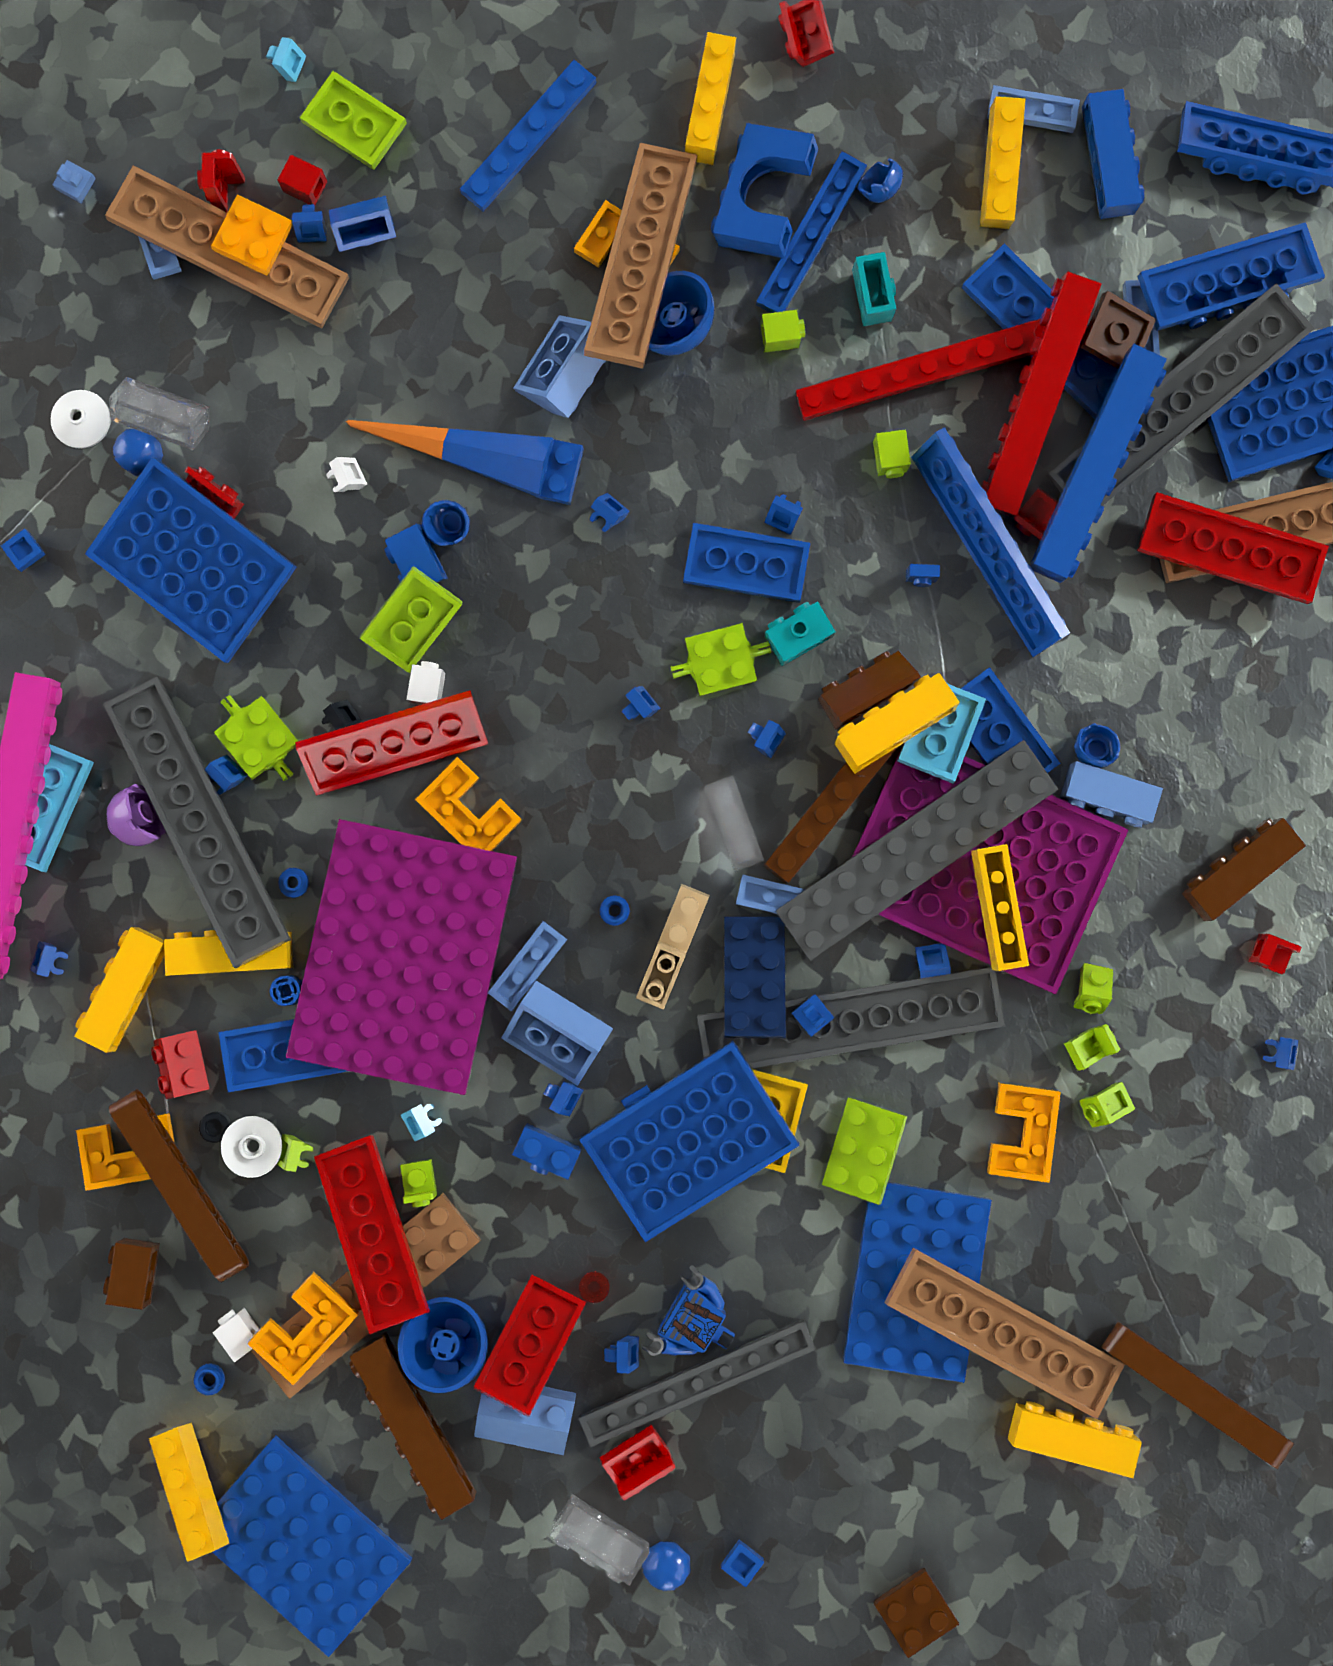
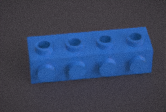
[1082,89,1144,219]

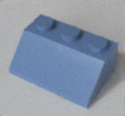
[513,315,606,418]
[501,981,613,1086]
[474,1387,576,1456]

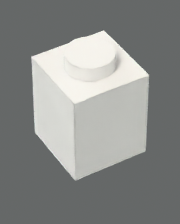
[406,661,445,705]
[212,1308,260,1362]

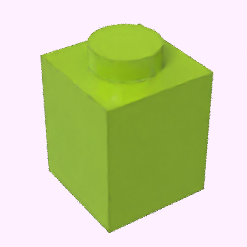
[760,310,805,353]
[873,429,911,479]

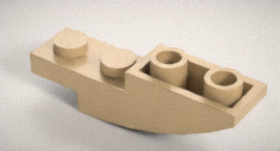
[636,884,710,1010]

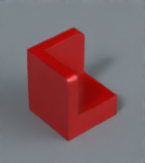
[277,155,327,205]
[1248,934,1302,974]

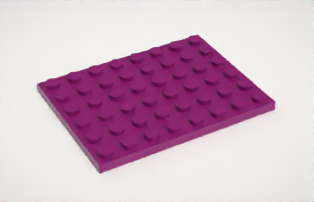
[851,744,1128,994]
[286,819,518,1095]

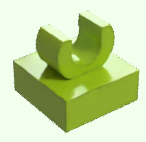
[276,1134,313,1172]

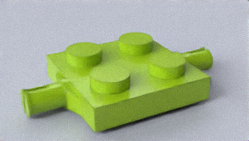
[670,623,771,696]
[214,695,298,781]

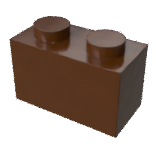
[103,1238,160,1310]

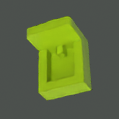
[1074,963,1113,1014]
[1064,1024,1120,1071]

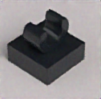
[322,699,362,730]

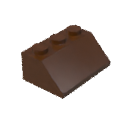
[818,651,921,730]

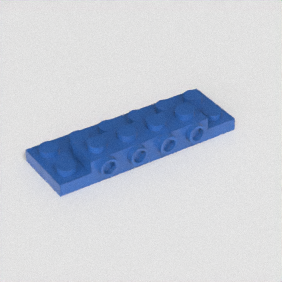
[1177,101,1333,194]
[1137,222,1325,331]

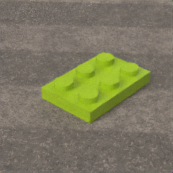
[300,71,407,170]
[360,566,462,673]
[822,1097,908,1205]

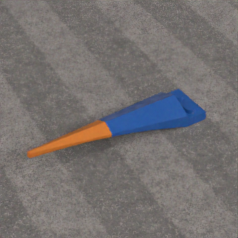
[346,420,584,505]

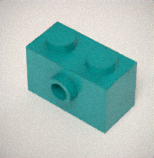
[852,252,896,327]
[764,601,836,666]

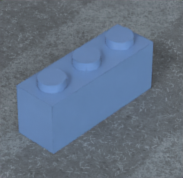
[1060,761,1163,828]

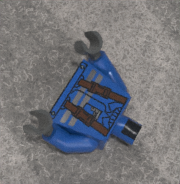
[642,1265,735,1356]

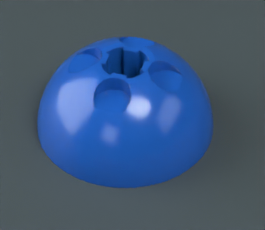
[648,271,715,356]
[398,1297,488,1393]

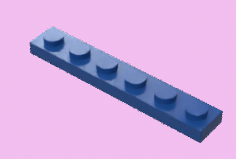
[460,60,597,212]
[756,151,867,313]

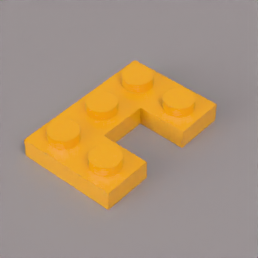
[574,200,680,268]
[415,757,522,851]
[987,1082,1061,1183]
[76,1113,174,1191]
[248,1271,359,1385]

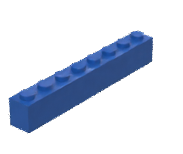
[1029,344,1167,583]

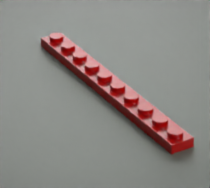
[795,319,1088,421]

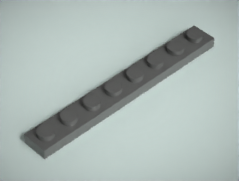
[578,1319,816,1447]

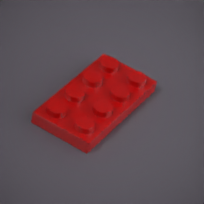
[474,1275,586,1417]

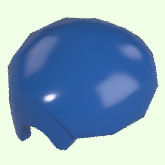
[857,158,903,203]
[113,428,163,476]
[421,500,470,546]
[1074,723,1120,769]
[642,1541,691,1591]

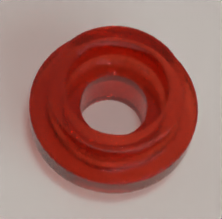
[579,1271,609,1303]

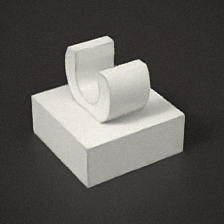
[326,457,367,492]

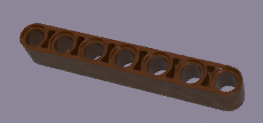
[108,1089,249,1283]
[1101,1322,1294,1470]

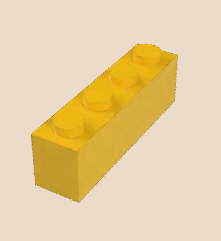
[685,32,736,165]
[980,96,1026,229]
[835,673,960,774]
[971,844,1029,971]
[74,927,165,1053]
[164,930,293,976]
[1007,1401,1142,1478]
[149,1423,230,1562]

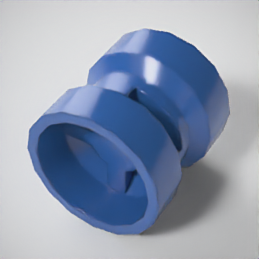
[270,975,303,1006]

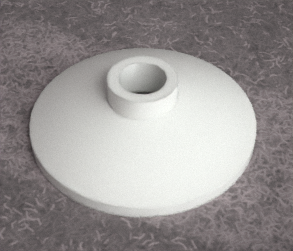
[51,390,111,449]
[221,1116,282,1178]

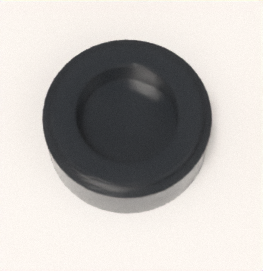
[199,1111,231,1143]

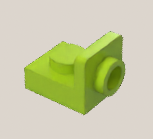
[1079,1082,1135,1127]
[400,1159,437,1207]

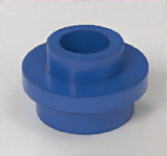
[278,868,309,898]
[600,896,630,926]
[194,1363,225,1395]

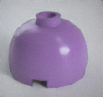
[107,784,166,846]

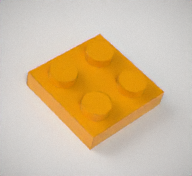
[211,194,293,276]

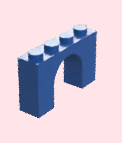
[711,123,818,258]

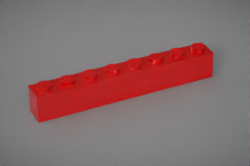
[980,271,1102,517]

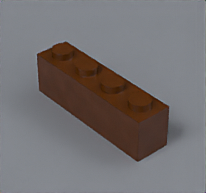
[1182,818,1306,921]

